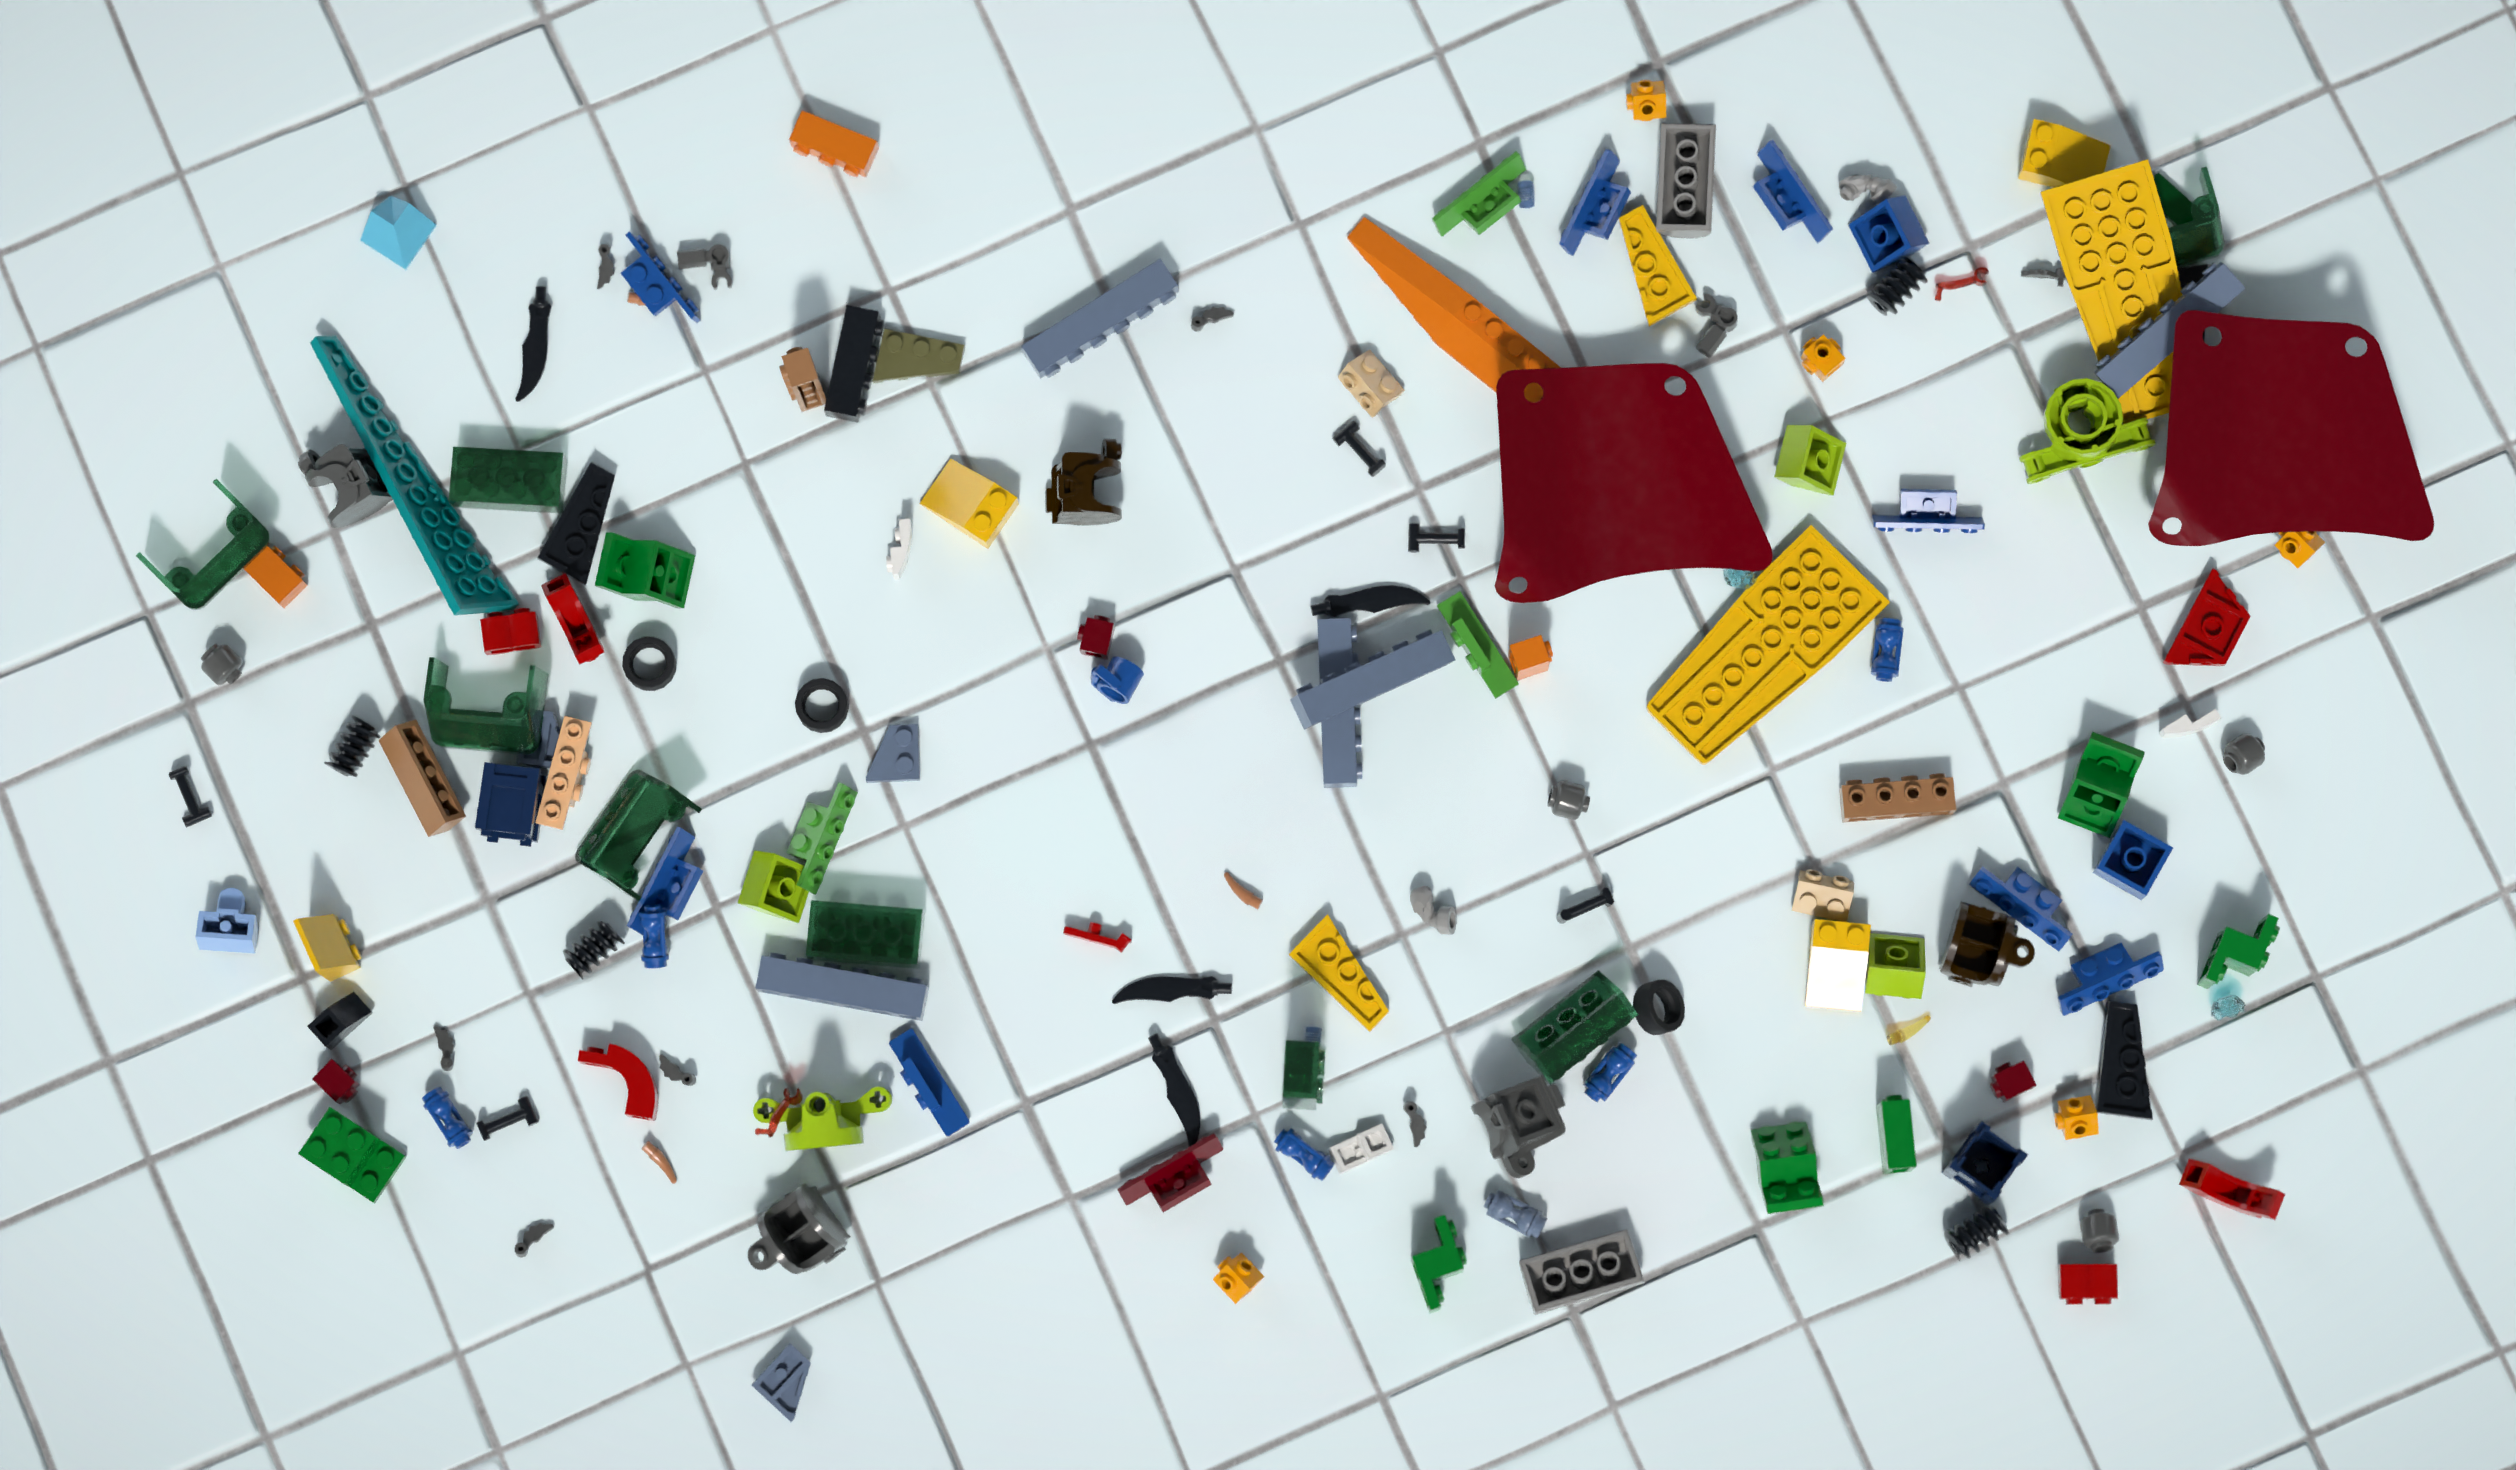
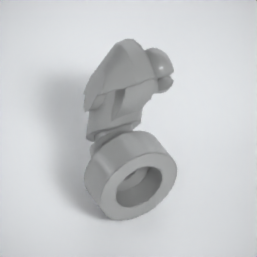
[1839,174,1897,205]
[1410,885,1457,935]

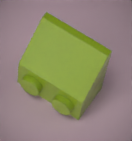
[1774,425,1846,496]
[738,850,809,923]
[1865,933,1926,999]

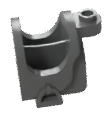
[298,444,393,528]
[1471,1075,1566,1178]
[747,1183,851,1274]

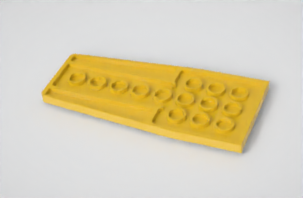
[2040,159,2182,424]
[1646,525,1890,765]

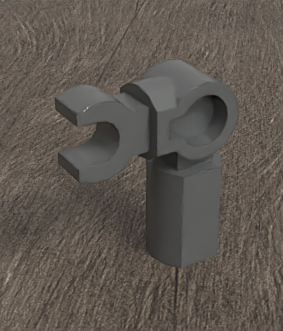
[677,244,733,290]
[1695,293,1738,358]

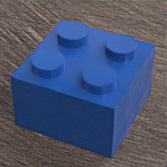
[2093,820,2173,900]

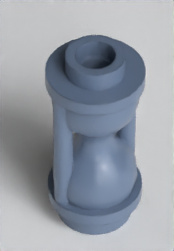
[1484,1190,1548,1238]

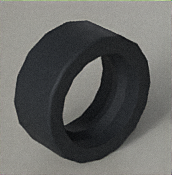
[622,636,677,691]
[795,678,849,733]
[1633,979,1685,1035]

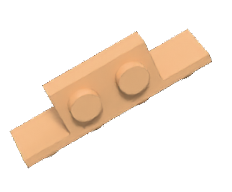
[535,716,592,830]

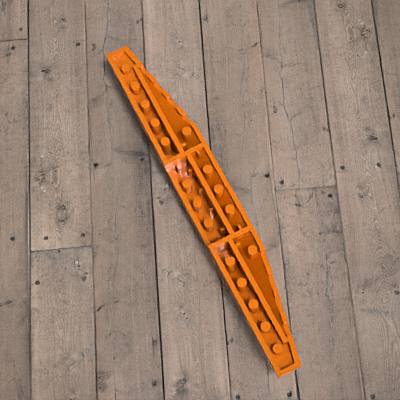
[1347,217,1561,402]

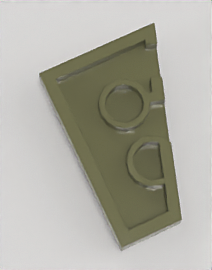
[873,329,965,383]

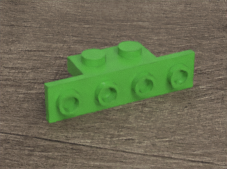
[1432,151,1526,237]
[1437,591,1519,699]
[786,782,858,895]

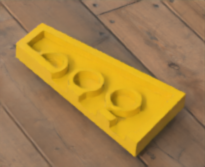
[1619,205,1697,327]
[1289,914,1389,1032]

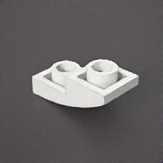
[886,518,912,580]

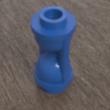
[1871,618,1904,682]
[639,904,669,968]
[1583,1042,1637,1102]
[422,1087,473,1149]
[1274,1127,1335,1181]

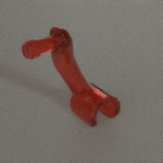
[1935,267,1989,301]
[755,1088,803,1138]

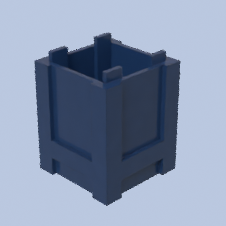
[475,762,547,847]
[1942,1121,2028,1206]

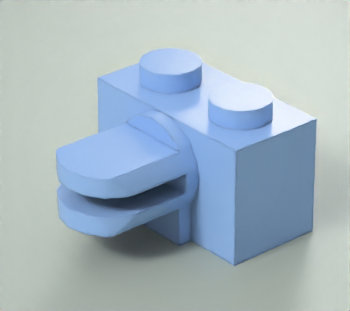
[195,888,259,953]

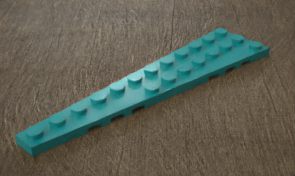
[310,336,519,616]

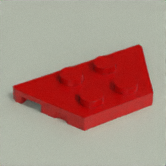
[2163,568,2251,666]

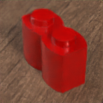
[480,608,542,655]
[2058,1264,2118,1305]

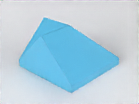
[360,196,437,270]

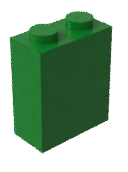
[1876,1095,1917,1174]

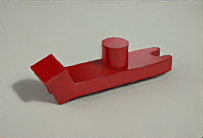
[1063,922,1132,953]

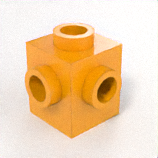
[1626,80,1666,121]
[1801,334,1846,382]
[2274,531,2325,569]
[2054,1095,2099,1140]
[1212,1252,1265,1304]

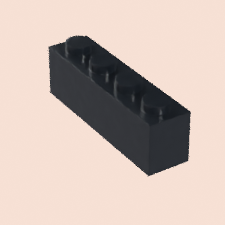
[824,305,884,423]

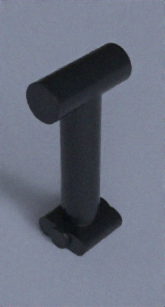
[1332,421,1386,477]
[1408,523,1465,553]
[169,766,212,828]
[1556,887,1614,924]
[476,1096,539,1141]

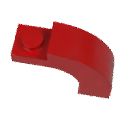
[541,573,604,665]
[577,1043,658,1121]
[2179,1158,2285,1220]

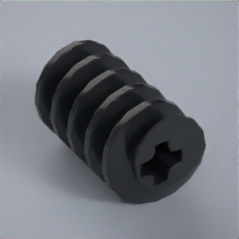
[1867,257,1928,316]
[324,715,381,777]
[563,920,625,980]
[1944,1206,2009,1261]

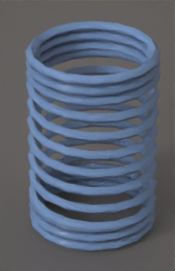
[1517,181,1535,208]
[1304,1027,1322,1054]

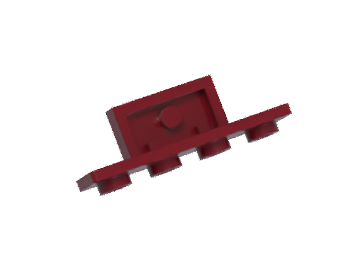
[1117,1133,1223,1212]

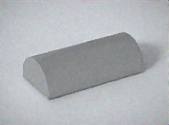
[1656,123,1716,238]
[1519,1229,1644,1315]

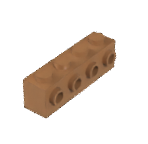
[779,347,826,412]
[378,720,466,837]
[1839,773,1956,823]

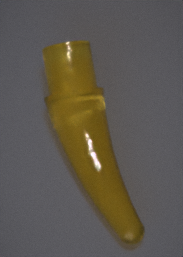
[1887,1015,1931,1045]

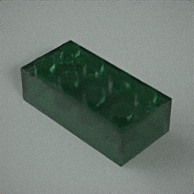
[449,446,568,513]
[806,900,925,969]
[1511,970,1638,1084]
[1282,1040,1325,1110]

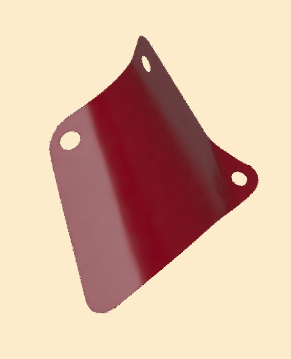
[2148,310,2434,546]
[1494,363,1773,603]

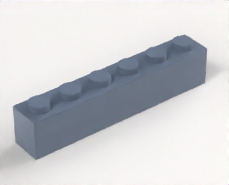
[1021,258,1179,379]
[2094,262,2246,398]
[1317,618,1362,788]
[1290,629,1456,730]
[755,952,929,1021]

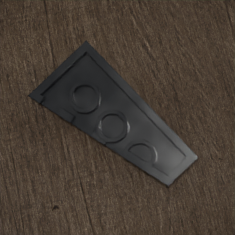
[537,462,615,585]
[2096,1001,2153,1120]

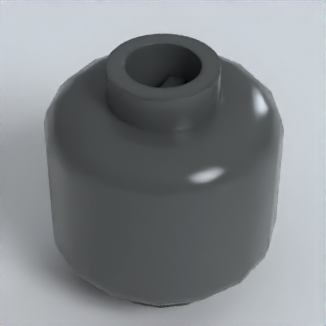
[201,644,242,685]
[2223,733,2265,775]
[1547,780,1590,820]
[2080,1209,2119,1253]

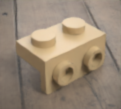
[1338,349,1405,417]
[1792,869,1854,922]

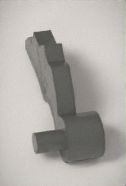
[597,244,614,289]
[2021,268,2066,287]
[1191,306,1234,332]
[433,1026,455,1071]
[659,1054,696,1086]
[1403,1101,1427,1147]
[514,1222,554,1258]

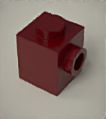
[1077,615,1115,660]
[312,1059,360,1105]
[1990,1060,2037,1103]

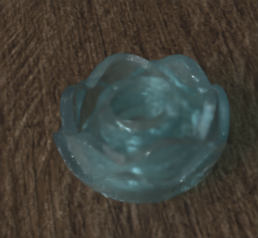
[1723,567,1758,589]
[2211,995,2246,1021]

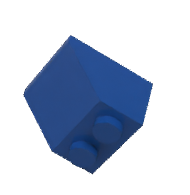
[1848,195,1929,273]

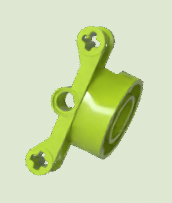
[2019,378,2156,484]
[753,1087,892,1151]

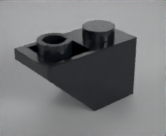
[307,992,373,1050]

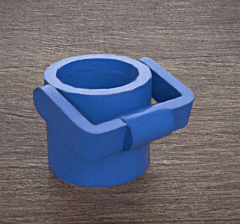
[1090,657,1144,704]

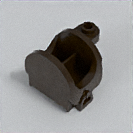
[1045,438,1122,525]
[1939,901,2035,987]

